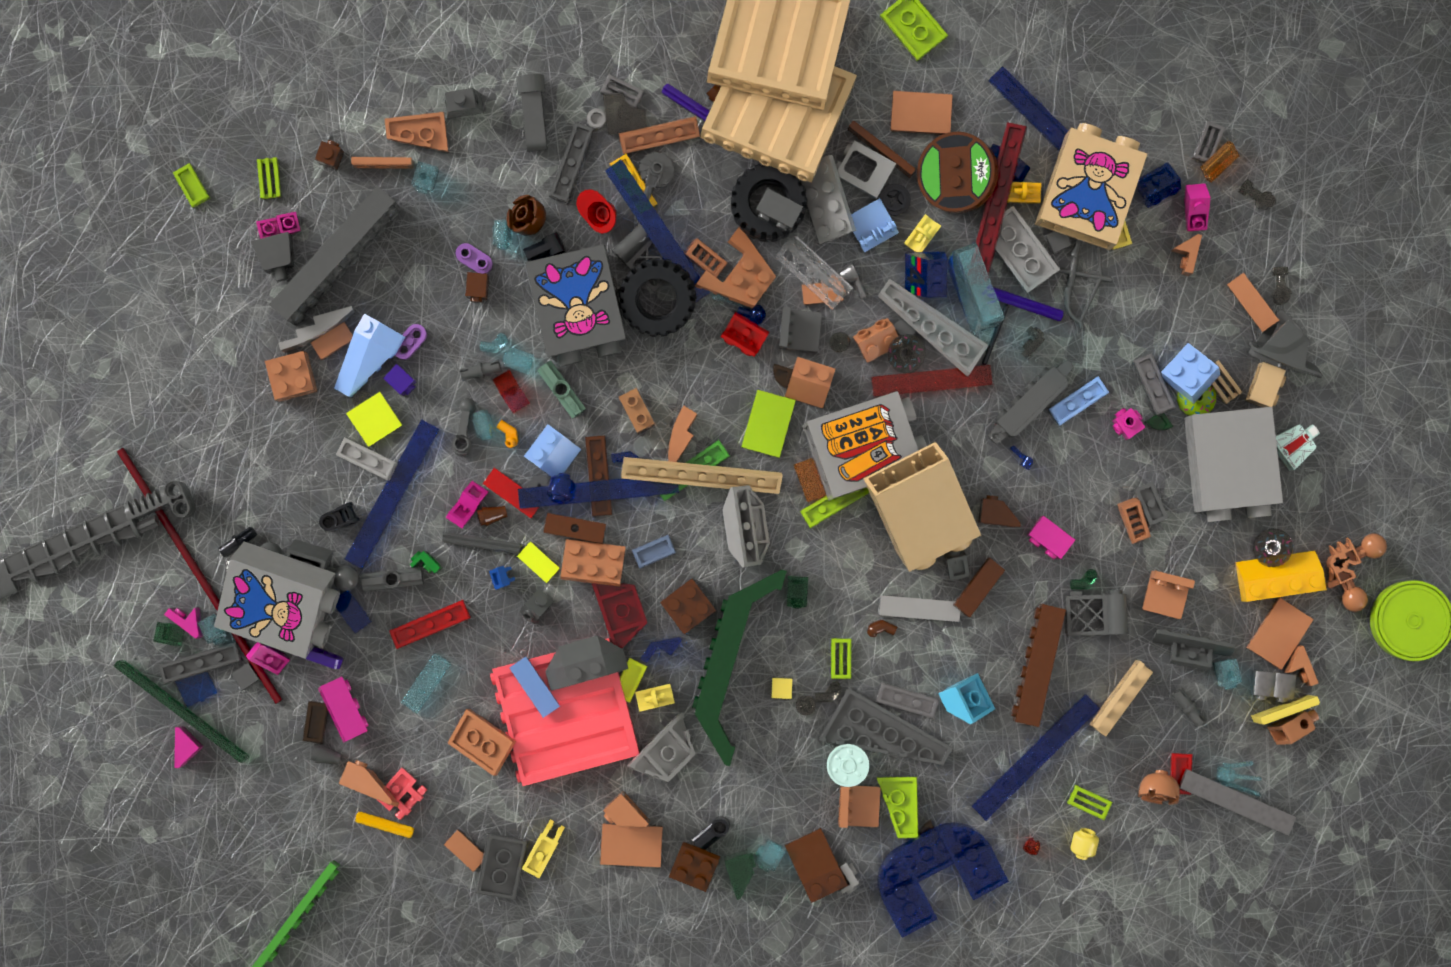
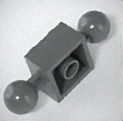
[260,539,359,591]

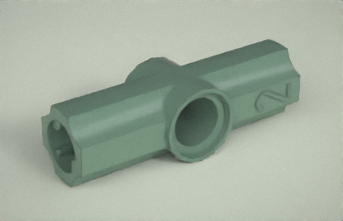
[537,361,586,419]

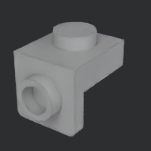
[839,861,859,894]

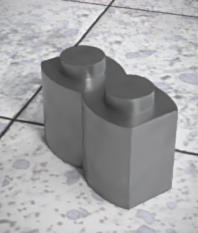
[1251,670,1296,702]

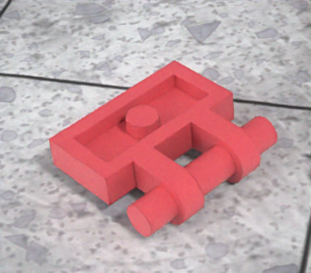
[378,767,428,820]

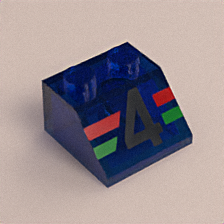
[905,252,947,298]

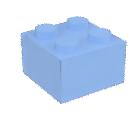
[1161,343,1220,404]

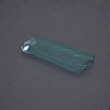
[400,653,451,714]

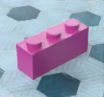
[318,677,368,743]

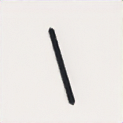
[982,304,1009,366]

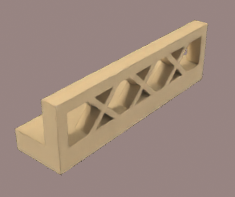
[1089,660,1153,737]

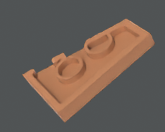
[385,112,449,152]

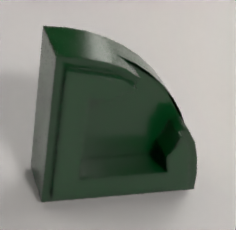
[1145,413,1174,431]

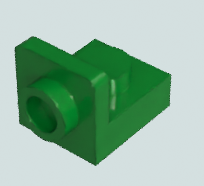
[410,551,443,573]

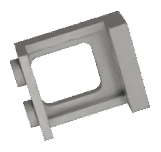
[836,140,896,201]

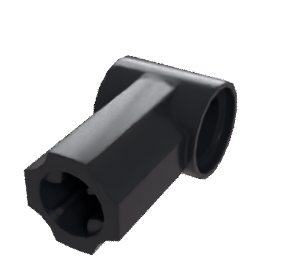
[523,232,566,262]
[691,816,730,850]

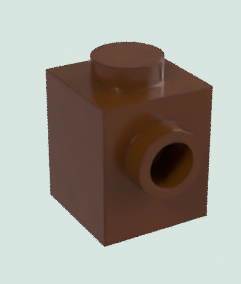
[315,140,344,170]

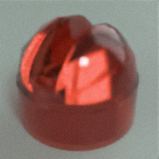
[1023,837,1040,855]

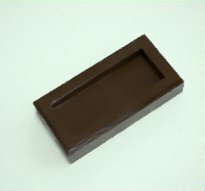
[303,701,328,744]

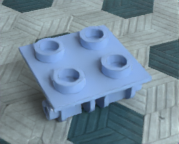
[851,198,899,252]

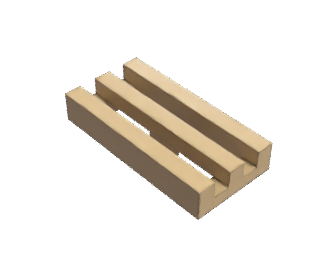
[1211,360,1242,404]

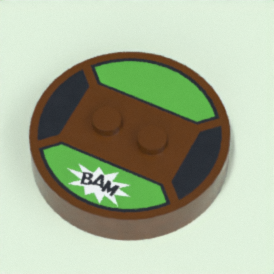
[917,132,998,213]

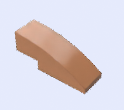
[668,406,697,462]

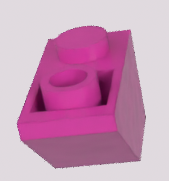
[1184,184,1211,231]

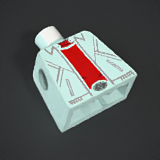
[1276,424,1320,471]

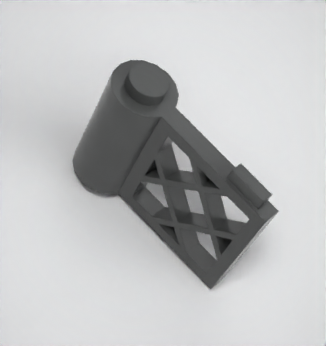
[612,222,682,292]
[1066,590,1128,636]

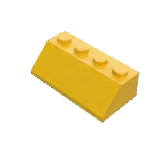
[1235,551,1327,602]

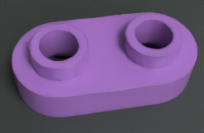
[456,243,493,274]
[395,324,427,360]

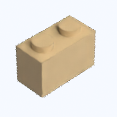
[1245,362,1286,408]

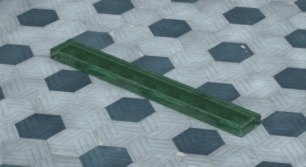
[114,660,249,763]

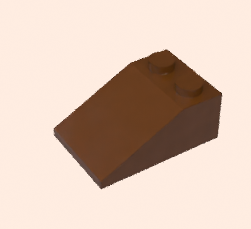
[785,828,848,903]

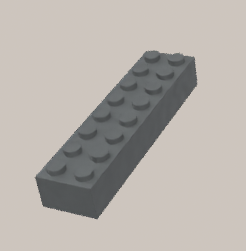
[269,186,400,325]

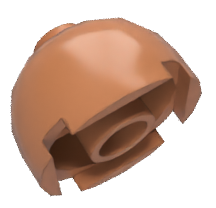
[1138,770,1180,805]

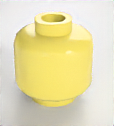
[1070,828,1099,860]

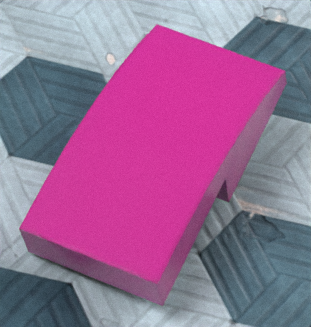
[256,212,301,239]

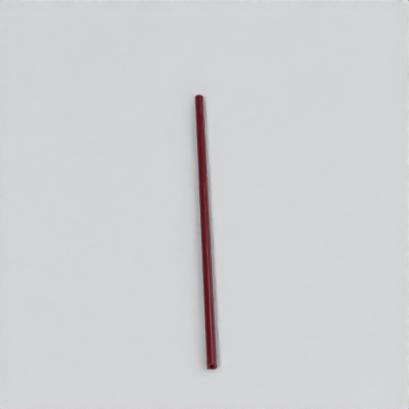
[117,448,282,704]

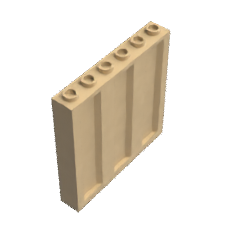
[707,0,850,110]
[700,66,857,183]

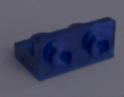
[1136,162,1181,208]

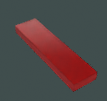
[389,600,471,649]

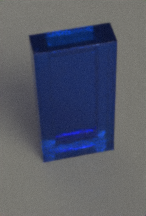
[336,591,372,634]

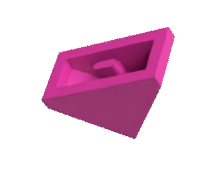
[174,726,204,768]

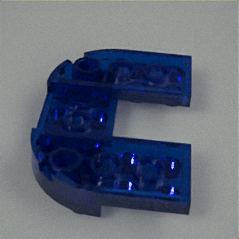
[877,822,1009,938]

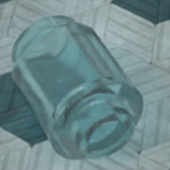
[492,220,513,250]
[472,410,496,441]

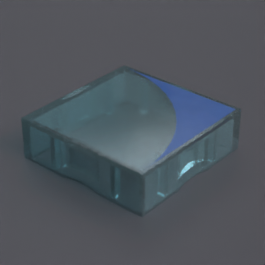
[945,242,1005,336]

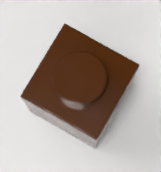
[465,272,489,303]

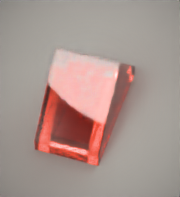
[492,369,530,413]

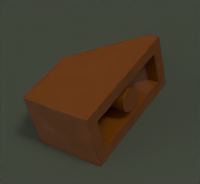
[978,495,1021,528]

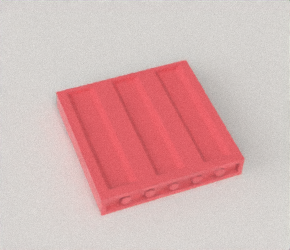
[490,638,640,786]

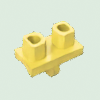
[904,214,941,255]
[635,684,675,712]

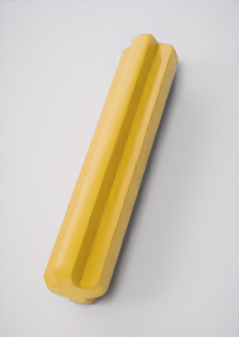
[355,812,414,838]

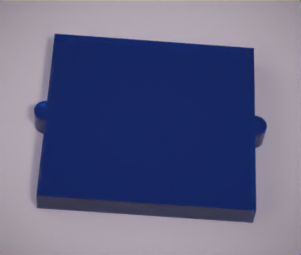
[175,671,218,707]

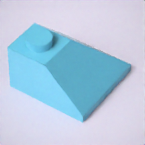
[938,673,995,724]

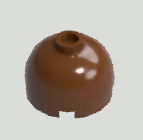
[506,194,547,236]

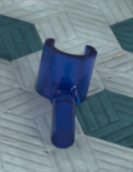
[1010,445,1033,470]

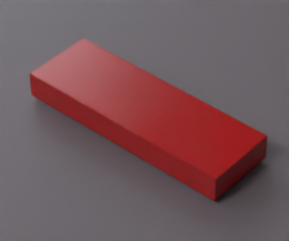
[483,468,543,519]

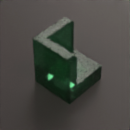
[153,622,185,646]

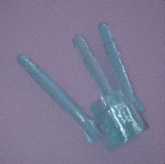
[1216,761,1262,796]

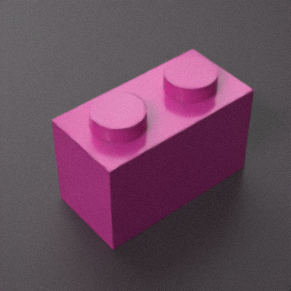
[1027,516,1075,560]

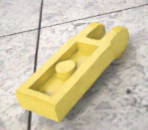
[522,819,565,878]

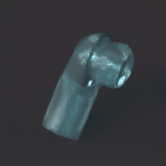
[480,333,508,353]

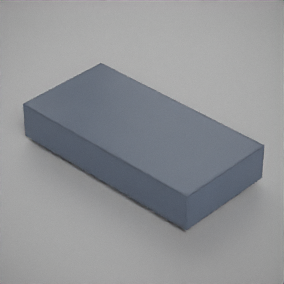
[632,535,676,569]

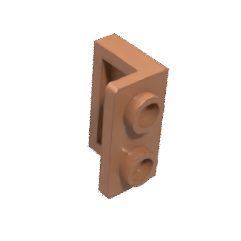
[853,318,902,363]

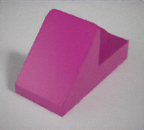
[164,607,203,639]
[246,642,290,675]

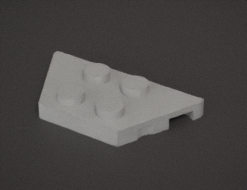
[627,712,695,782]

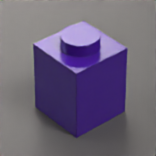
[383,364,416,396]

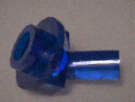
[737,305,766,325]

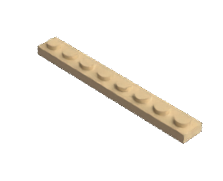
[621,457,783,494]

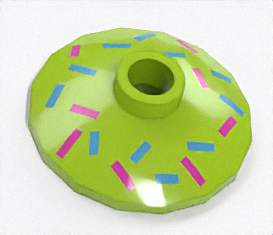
[1177,386,1216,416]

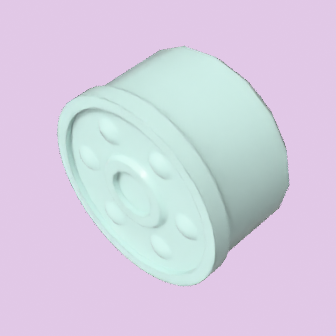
[827,744,869,787]

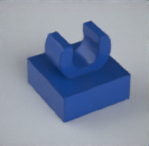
[489,566,515,590]

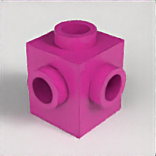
[1112,408,1145,440]

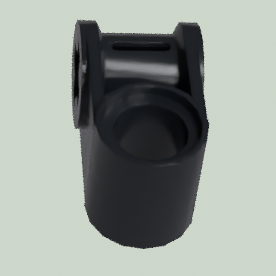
[319,502,360,532]

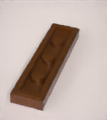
[848,121,916,178]
[585,435,612,517]

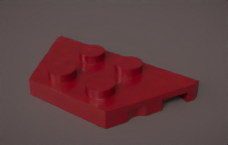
[592,583,648,648]

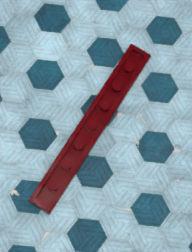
[967,122,1027,282]

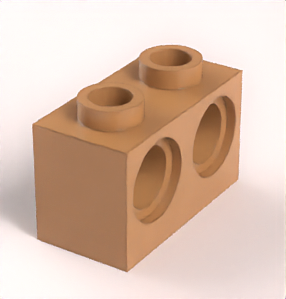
[619,388,655,434]

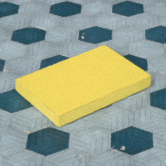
[1251,695,1320,725]

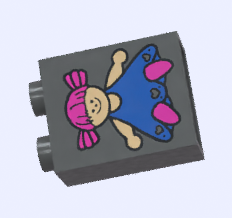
[525,244,628,367]

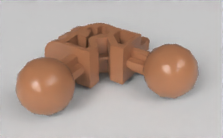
[1326,533,1387,612]

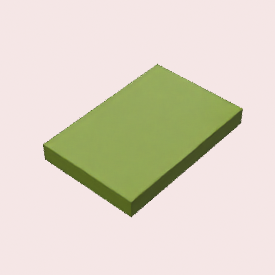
[880,0,948,62]
[741,390,796,458]

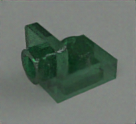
[787,576,808,609]

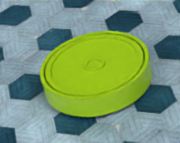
[1370,581,1451,661]

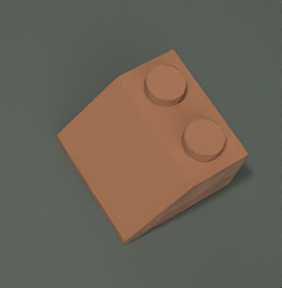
[785,357,835,409]
[603,791,650,827]

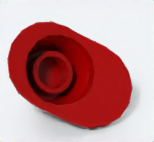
[576,189,617,233]

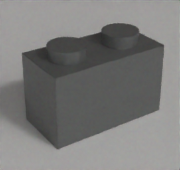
[756,188,803,231]

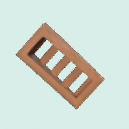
[683,238,727,278]
[1117,498,1151,544]

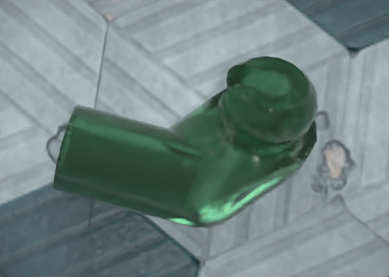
[1070,569,1098,589]

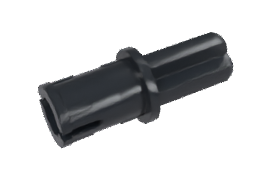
[218,527,257,558]

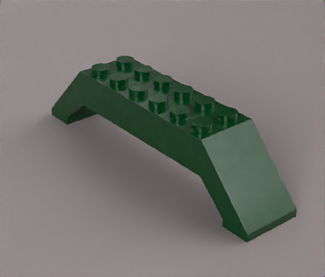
[692,570,787,766]

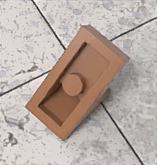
[1171,234,1202,276]
[1284,645,1318,686]

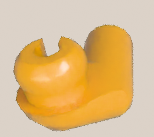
[496,420,519,448]

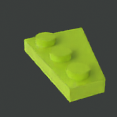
[877,777,919,838]

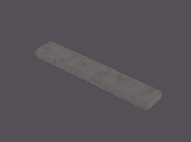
[1179,769,1296,836]

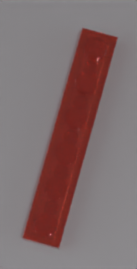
[871,365,993,397]

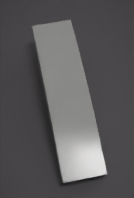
[279,306,356,353]

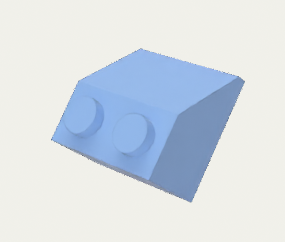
[524,424,581,481]

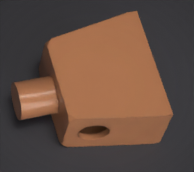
[1267,709,1319,745]

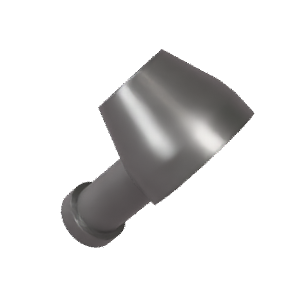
[839,261,869,299]

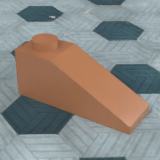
[339,760,400,807]

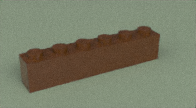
[1011,604,1066,727]

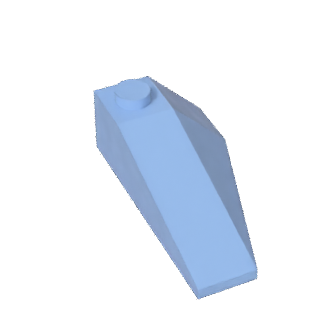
[334,314,405,398]

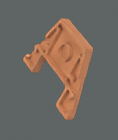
[695,227,776,308]

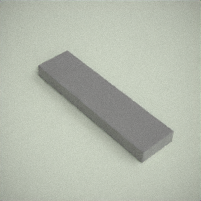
[879,595,960,622]

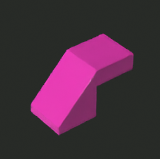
[446,481,489,529]

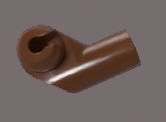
[867,620,898,637]

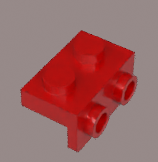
[721,312,770,357]

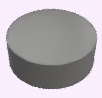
[587,109,607,129]

